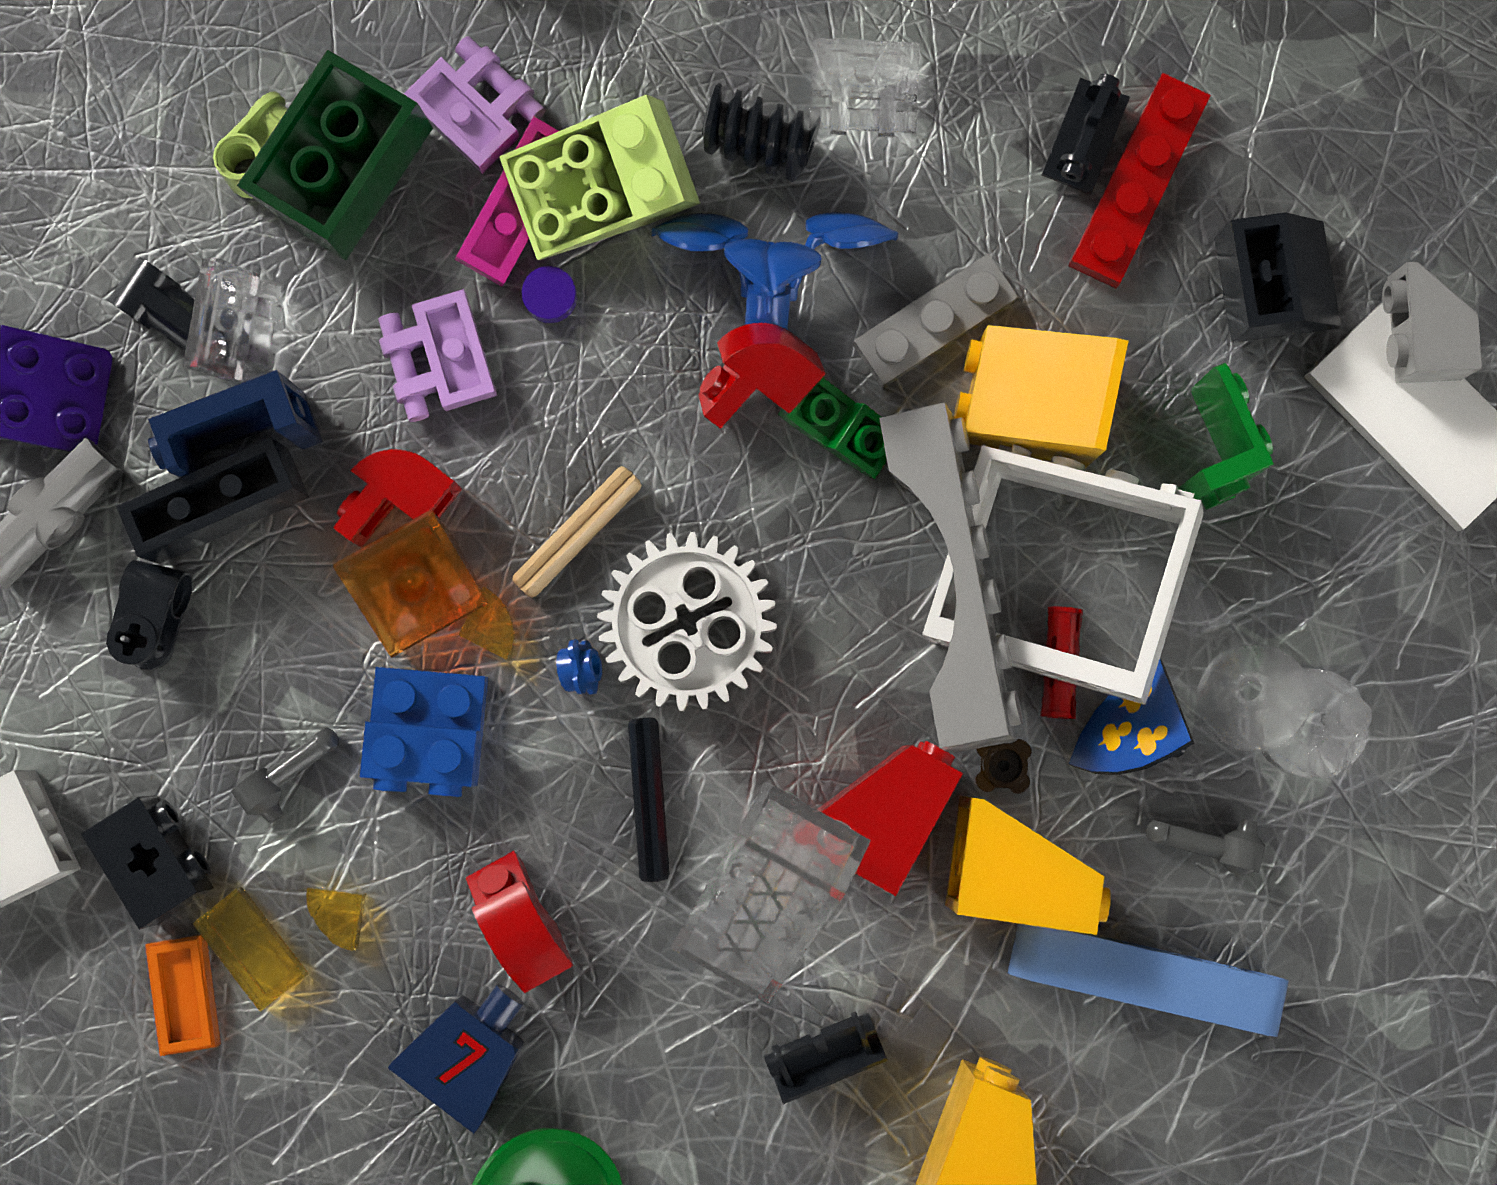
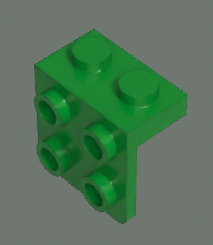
[1178,363,1274,510]

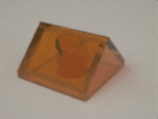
[333,509,488,658]

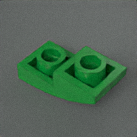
[777,377,887,479]

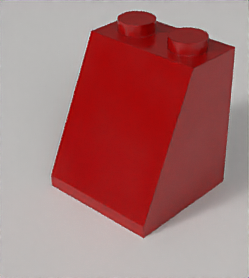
[791,741,963,896]

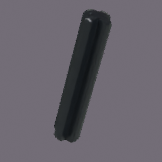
[628,717,670,882]

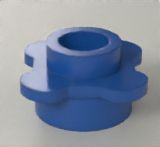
[556,639,602,695]

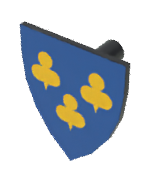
[1068,659,1194,775]

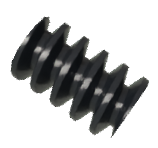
[702,83,821,182]

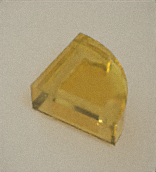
[458,587,515,661]
[306,887,366,951]

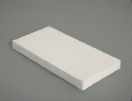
[1304,303,1497,532]

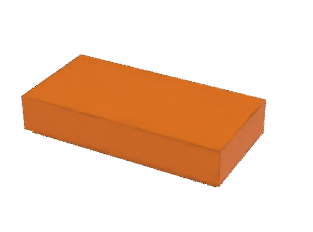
[145,934,221,1056]

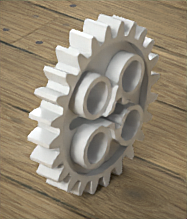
[597,532,777,711]

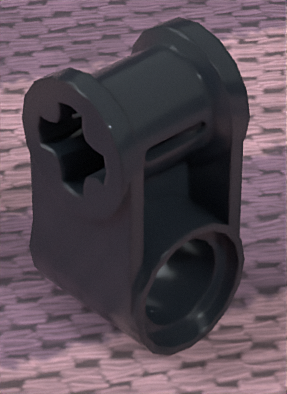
[106,560,193,670]

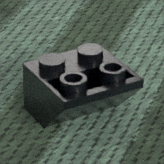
[1214,212,1341,343]

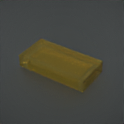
[192,887,309,1012]

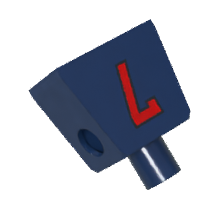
[388,984,524,1134]

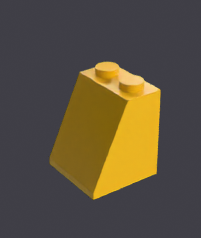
[954,325,1128,469]
[945,796,1111,935]
[915,1056,1037,1185]

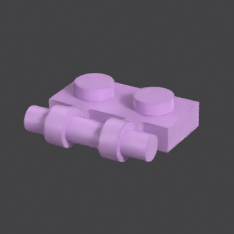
[404,36,545,174]
[378,289,497,422]

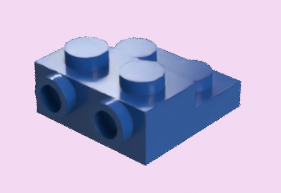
[360,667,488,797]

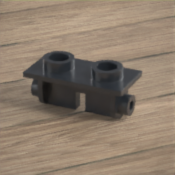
[1041,74,1130,195]
[764,1011,888,1105]

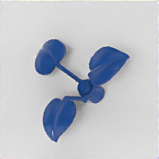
[651,212,899,330]

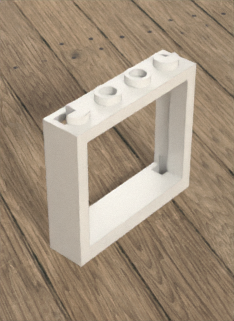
[922,444,1204,705]

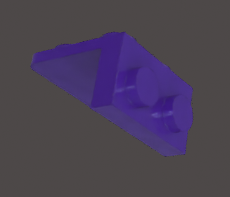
[0,325,112,452]

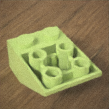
[499,95,700,260]

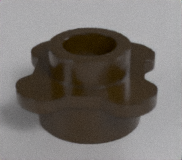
[975,739,1032,794]

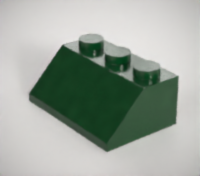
[237,50,433,261]

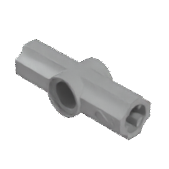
[0,438,125,589]

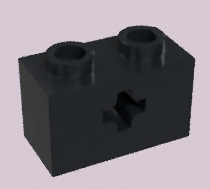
[81,796,214,930]

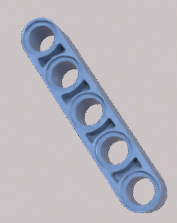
[1007,924,1289,1037]

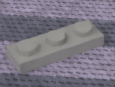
[853,253,1018,389]

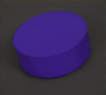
[522,266,577,323]

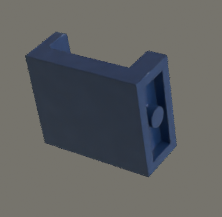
[148,370,323,478]

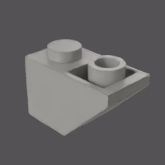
[1382,262,1483,383]

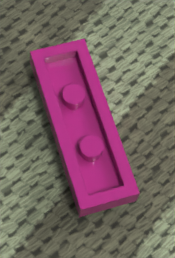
[454,116,558,287]

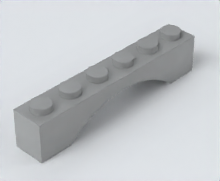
[879,402,1023,754]

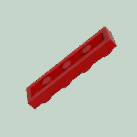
[1068,72,1211,289]

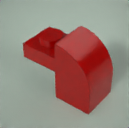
[698,323,826,429]
[333,449,462,547]
[466,851,574,993]

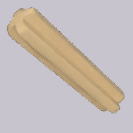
[512,466,642,598]

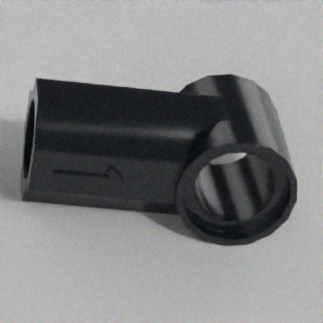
[107,257,226,359]

